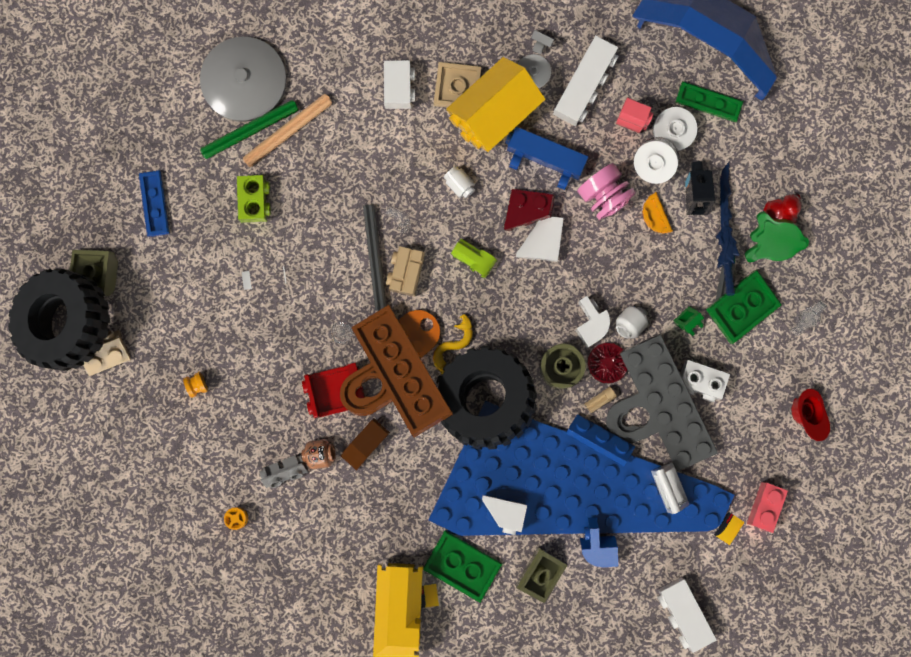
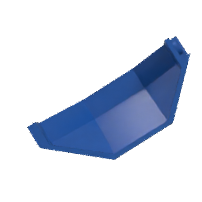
[632,0,777,101]

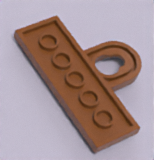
[340,305,453,438]

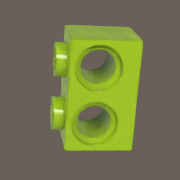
[237,175,271,223]

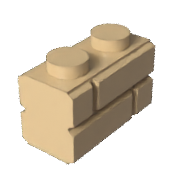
[386,246,425,297]

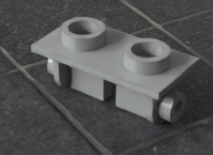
[259,455,307,488]

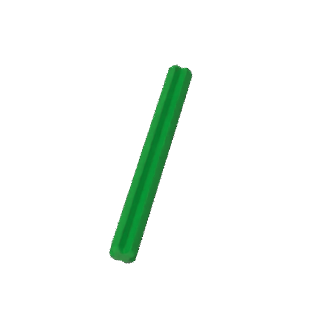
[200,100,298,159]

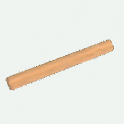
[243,94,332,167]

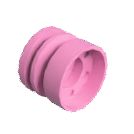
[577,163,636,220]

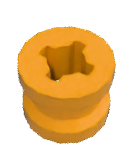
[183,371,208,398]
[224,507,248,530]

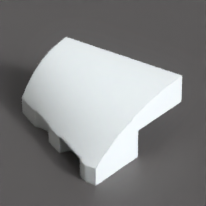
[516,217,563,262]

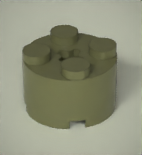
[539,344,586,389]

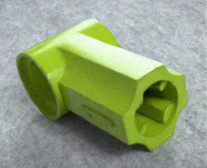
[451,239,497,278]

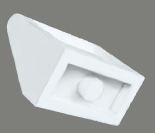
[651,463,690,514]

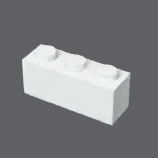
[657,578,717,653]

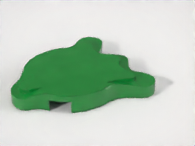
[745,211,809,263]

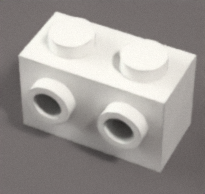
[384,60,415,109]
[680,360,730,402]

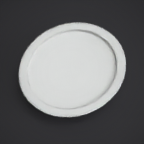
[518,54,551,88]

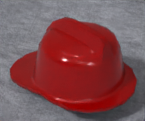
[791,389,830,441]

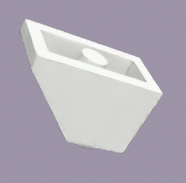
[482,495,527,535]

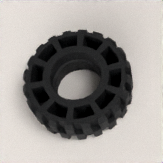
[8,268,110,371]
[436,346,537,450]

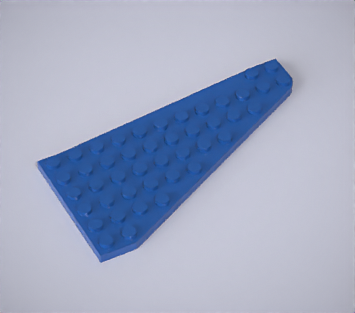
[429,400,734,536]

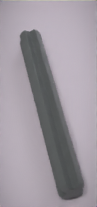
[363,204,387,311]

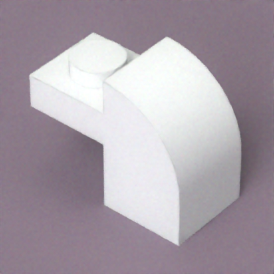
[575,296,610,348]

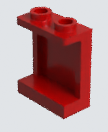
[302,362,365,418]

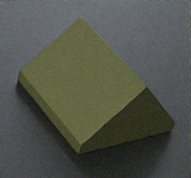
[515,547,567,603]

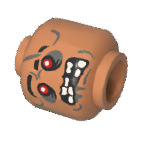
[301,439,336,469]

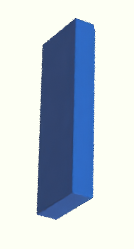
[139,170,170,237]

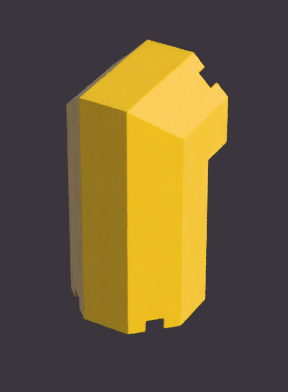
[373,563,423,657]

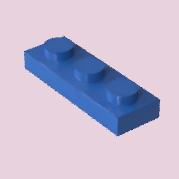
[566,414,635,466]

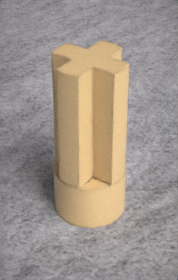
[585,386,617,413]

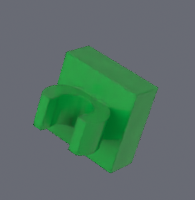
[673,306,704,336]

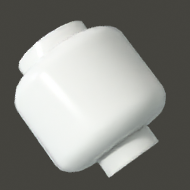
[616,306,648,339]

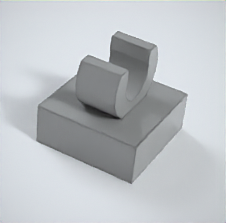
[531,30,556,54]

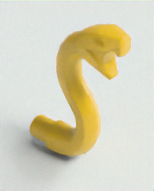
[433,314,473,374]

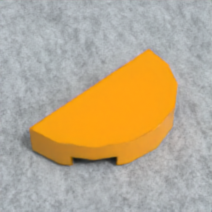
[642,192,673,234]

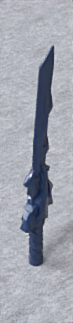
[715,161,740,296]

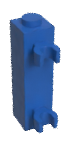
[505,127,589,190]

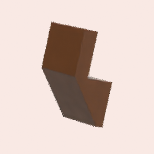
[341,418,390,471]

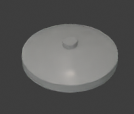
[200,37,287,122]

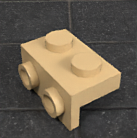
[83,330,130,376]

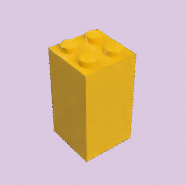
[446,57,546,152]

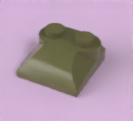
[70,250,118,297]

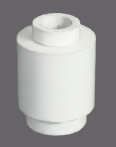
[444,166,475,198]

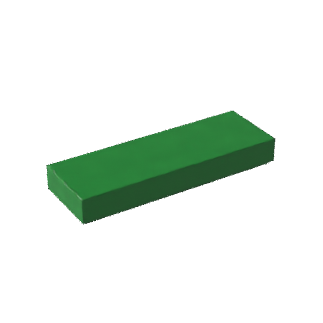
[675,81,744,123]

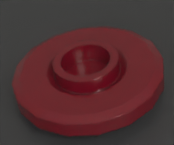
[587,343,627,384]

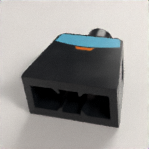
[685,161,715,215]

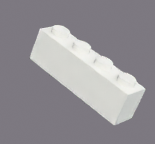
[553,35,619,127]

